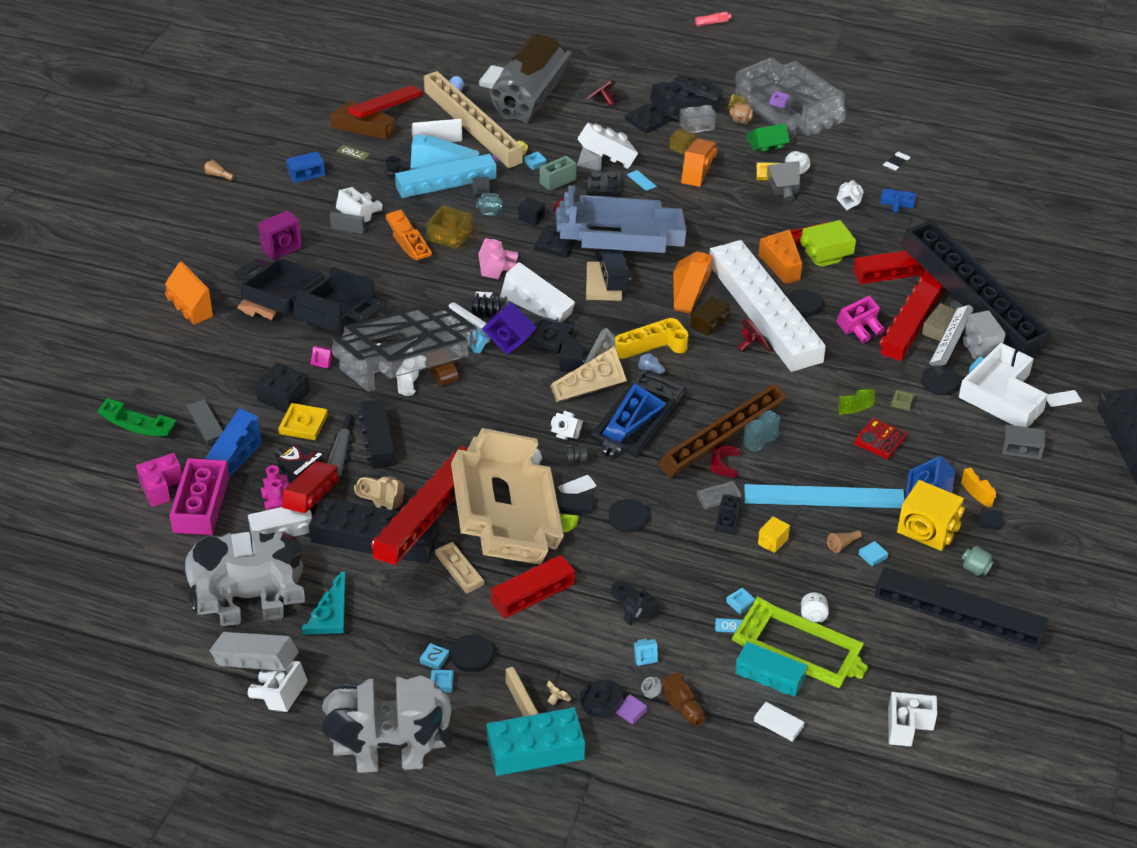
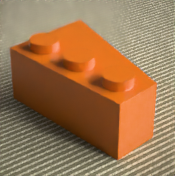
[759,229,802,285]

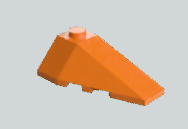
[673,252,713,314]

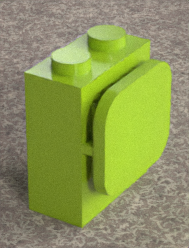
[801,220,856,266]

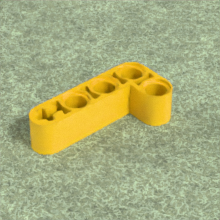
[615,318,688,359]

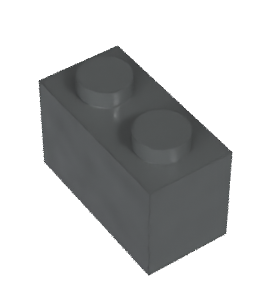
[1002,425,1045,459]

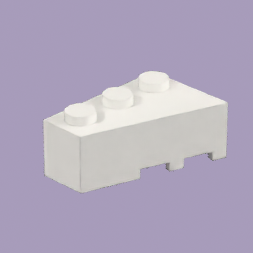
[578,123,638,169]

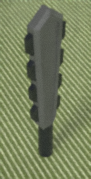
[325,414,353,477]

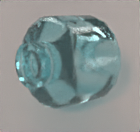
[476,193,502,215]

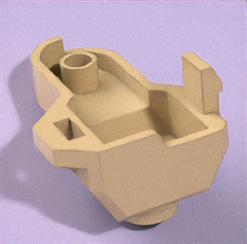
[354,476,404,510]

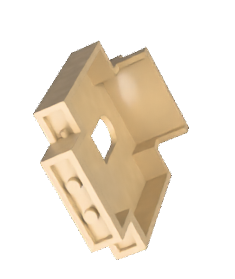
[451,428,564,565]

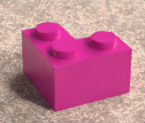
[136,453,182,507]

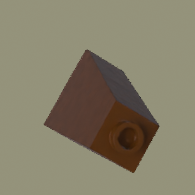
[330,100,396,139]

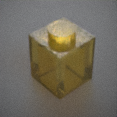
[670,128,695,155]

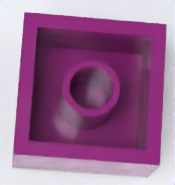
[258,210,302,261]

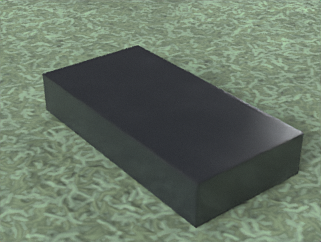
[555,492,594,514]

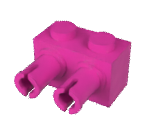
[836,295,886,343]
[261,465,289,511]

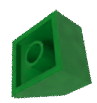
[746,123,790,152]

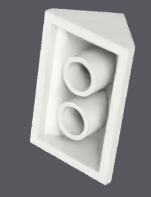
[412,119,462,142]

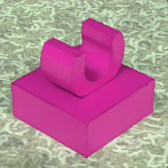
[311,346,333,368]

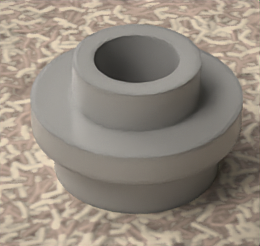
[641,677,662,699]

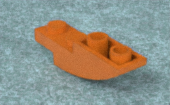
[386,209,432,261]

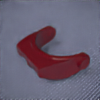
[710,445,740,478]

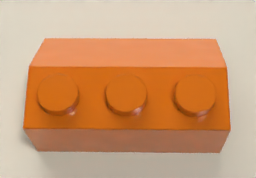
[165,262,213,325]

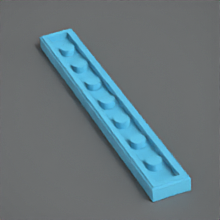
[744,484,905,508]

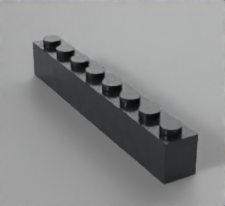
[874,567,1049,650]

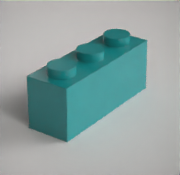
[735,642,807,697]

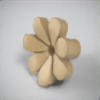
[547,681,571,705]

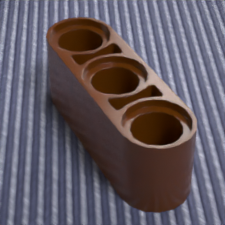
[422,343,459,386]

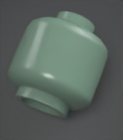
[961,546,994,577]

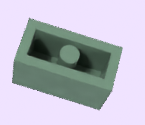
[540,156,576,191]

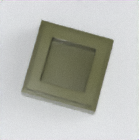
[891,390,914,411]

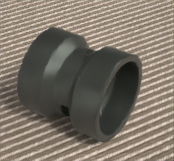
[566,444,587,464]

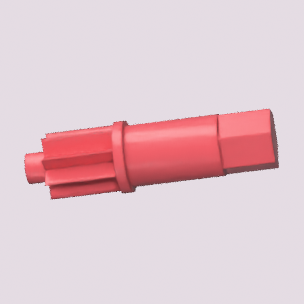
[695,12,731,27]

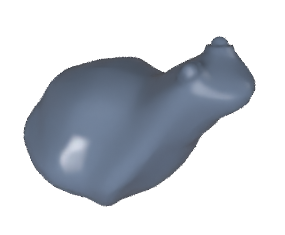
[638,354,665,374]

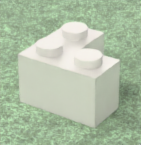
[888,692,937,746]

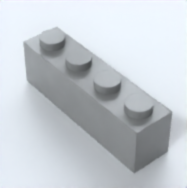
[209,632,299,671]

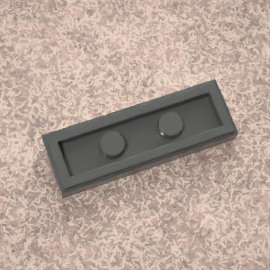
[186,399,223,445]

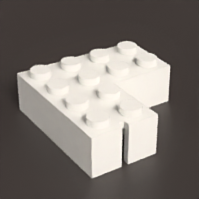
[959,343,1048,427]

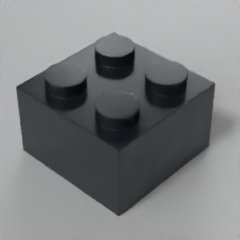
[255,362,310,413]

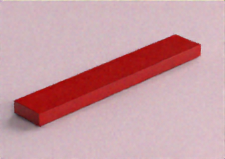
[348,85,423,118]

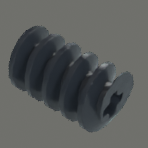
[471,293,509,317]

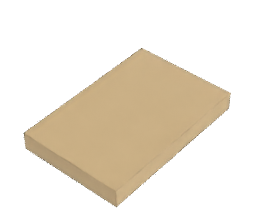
[586,262,622,301]

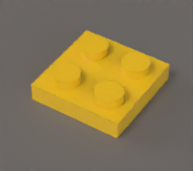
[278,403,328,441]

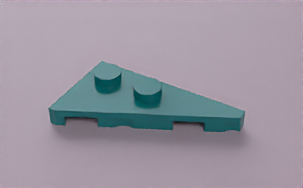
[302,572,346,635]

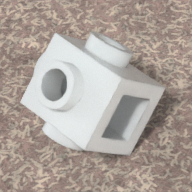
[836,180,864,210]
[551,411,583,440]

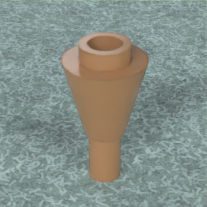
[204,159,234,181]
[827,530,862,553]

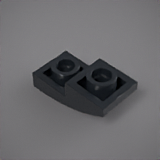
[715,494,743,535]

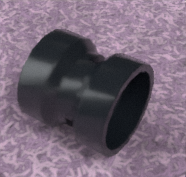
[385,156,402,179]

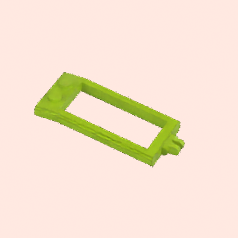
[732,597,868,688]

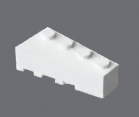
[500,262,575,322]

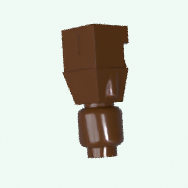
[661,671,705,726]

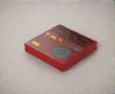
[854,418,907,460]

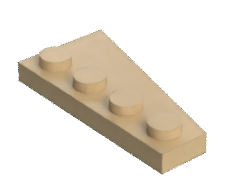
[551,347,627,402]

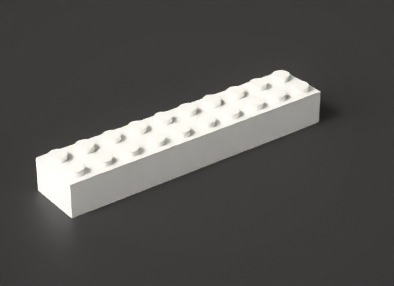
[710,240,826,372]

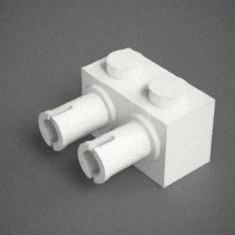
[336,187,382,222]
[248,661,308,712]

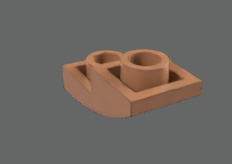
[238,299,277,320]

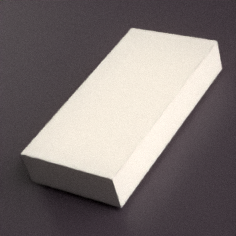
[479,65,504,89]
[754,702,804,742]

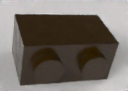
[690,296,730,336]

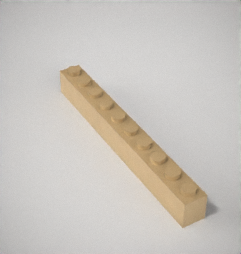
[424,71,523,168]

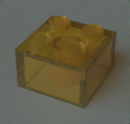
[426,205,473,249]

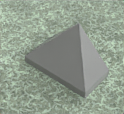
[577,147,601,171]

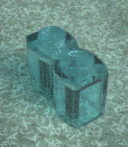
[743,410,781,452]

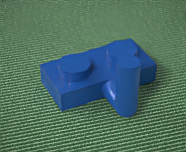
[880,189,916,213]

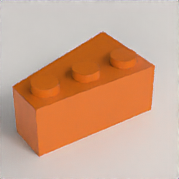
[681,139,717,187]

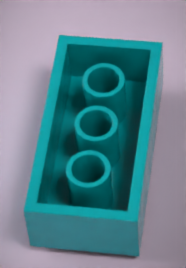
[487,707,585,776]

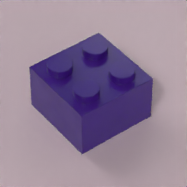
[482,302,537,355]

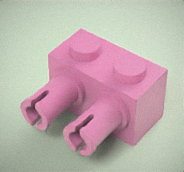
[478,238,518,279]

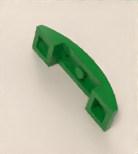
[98,398,177,436]

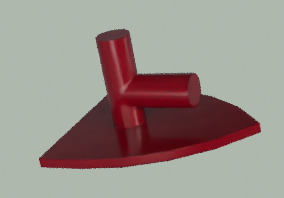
[586,80,616,107]
[737,318,771,352]

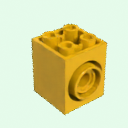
[897,480,965,551]

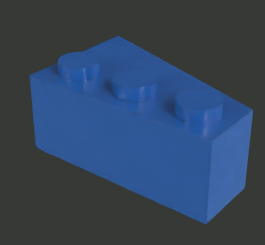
[206,408,262,477]

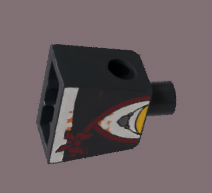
[275,444,324,483]

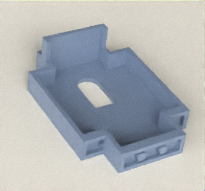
[556,186,686,253]

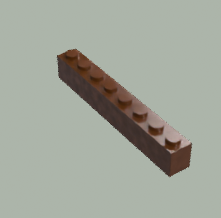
[658,383,787,479]

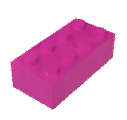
[170,458,230,535]

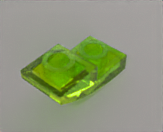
[837,389,876,415]

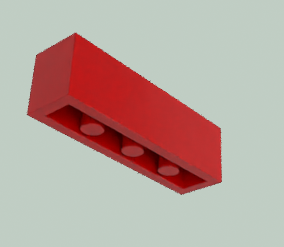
[853,250,926,285]
[282,461,339,513]
[491,555,575,619]

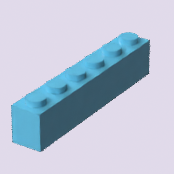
[395,154,496,198]

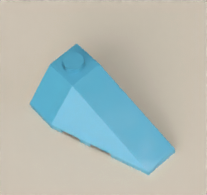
[411,135,479,170]

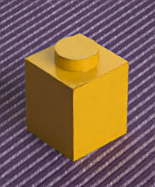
[758,517,790,553]

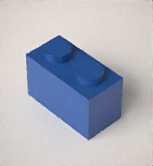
[286,151,325,183]

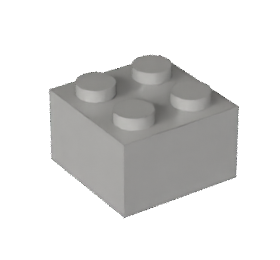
[963,311,1006,360]

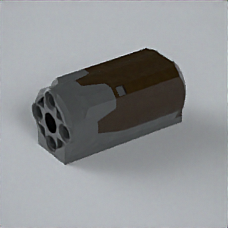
[489,34,572,124]

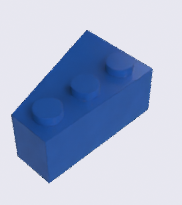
[602,383,666,443]

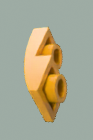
[961,468,996,508]

